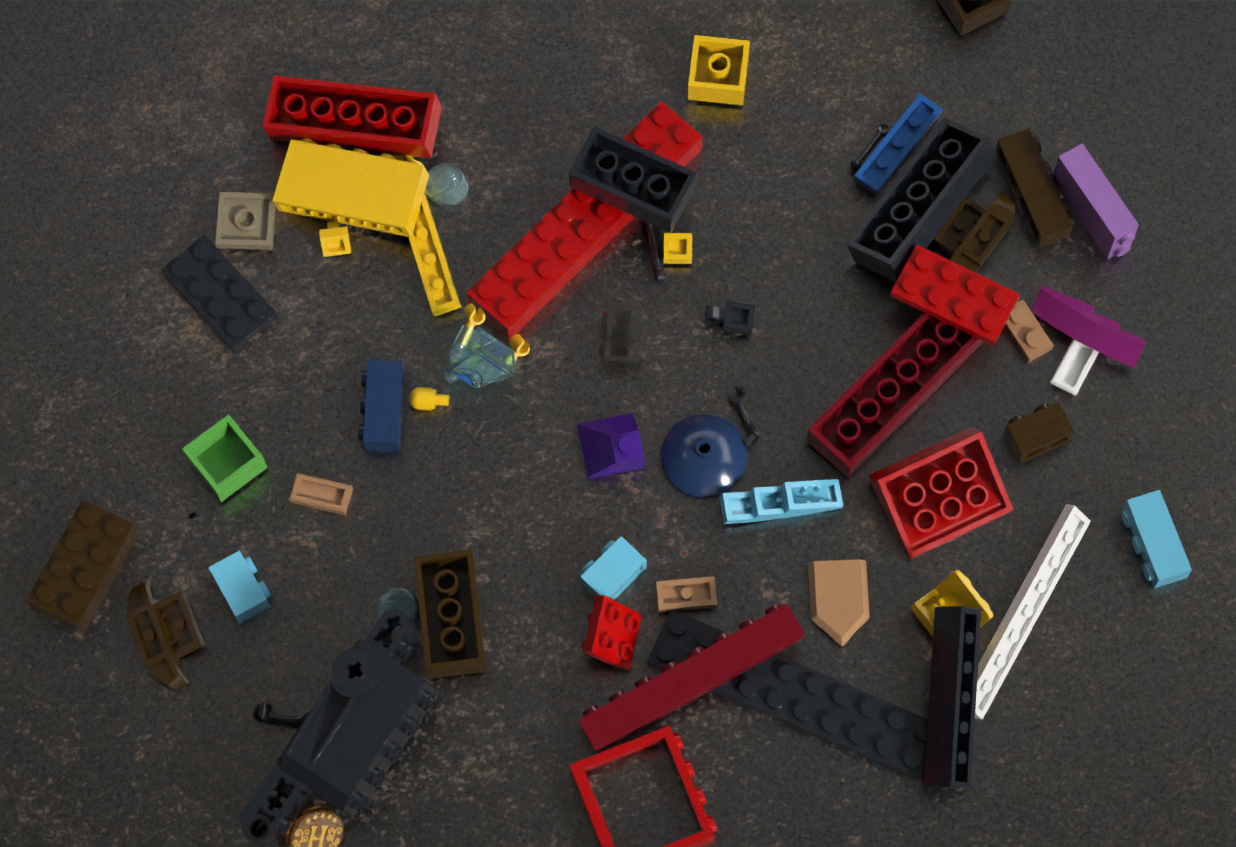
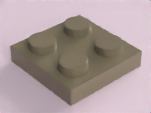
[215,192,276,250]

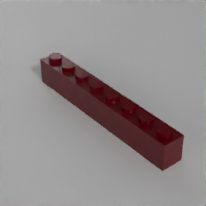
[579,603,806,753]

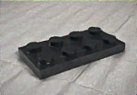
[161,235,278,352]

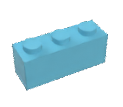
[1121,490,1192,588]

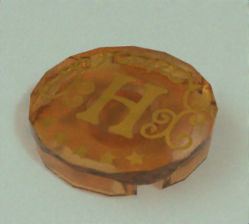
[286,806,344,847]

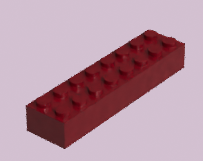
[806,313,984,479]

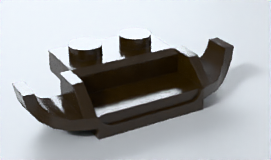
[931,192,1015,272]
[125,579,205,690]

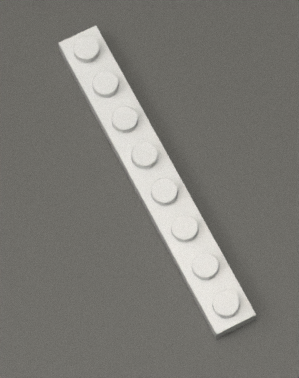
[975,504,1091,719]

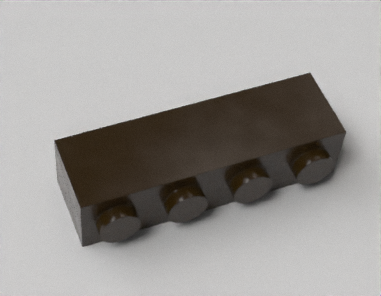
[995,129,1075,248]

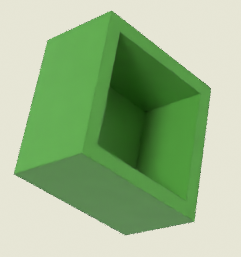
[182,414,267,502]

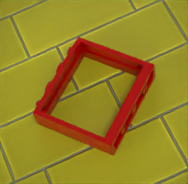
[569,726,718,847]

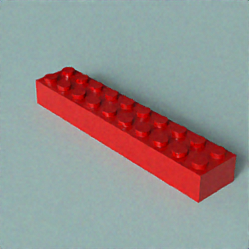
[467,101,703,341]

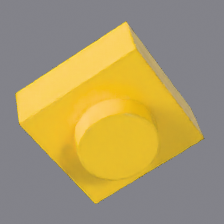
[664,233,692,264]

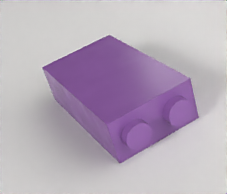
[1052,143,1139,259]

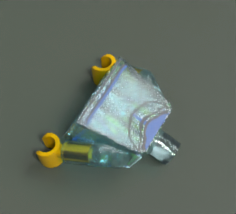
[443,303,530,388]

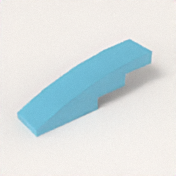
[719,479,843,524]

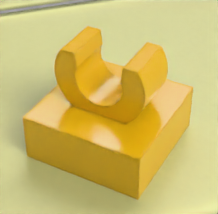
[319,220,351,257]

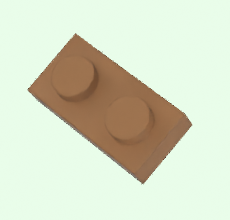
[1004,300,1054,363]
[656,576,717,613]

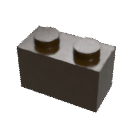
[1004,402,1074,464]

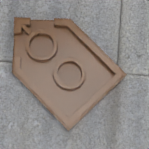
[808,559,870,648]

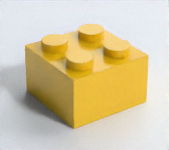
[688,35,750,105]

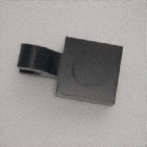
[704,301,755,335]

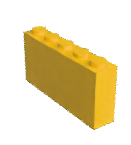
[272,138,429,237]

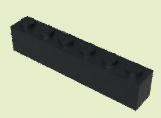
[924,606,981,789]

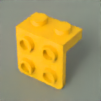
[910,570,993,637]

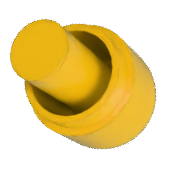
[409,387,449,411]

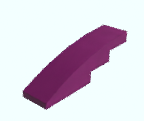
[1031,286,1146,368]

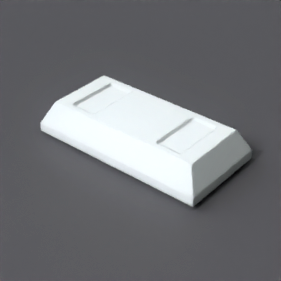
[1050,339,1099,396]

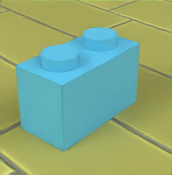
[580,536,647,600]
[208,550,271,624]

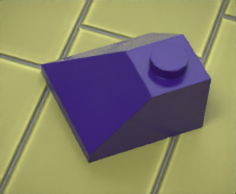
[577,413,645,479]

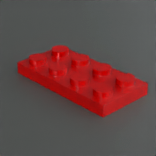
[890,244,1020,346]

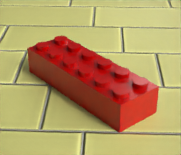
[262,75,442,158]

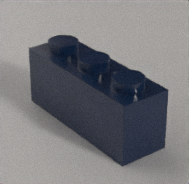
[358,360,404,452]

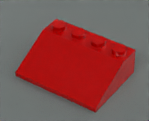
[868,427,1014,559]

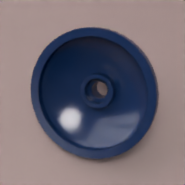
[661,414,747,498]

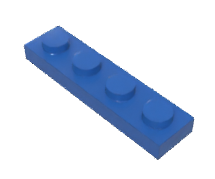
[854,94,943,195]

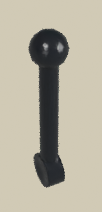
[850,124,888,170]

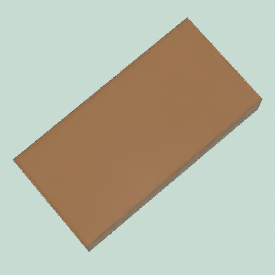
[289,473,353,516]

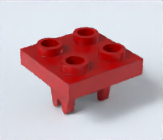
[581,595,642,671]

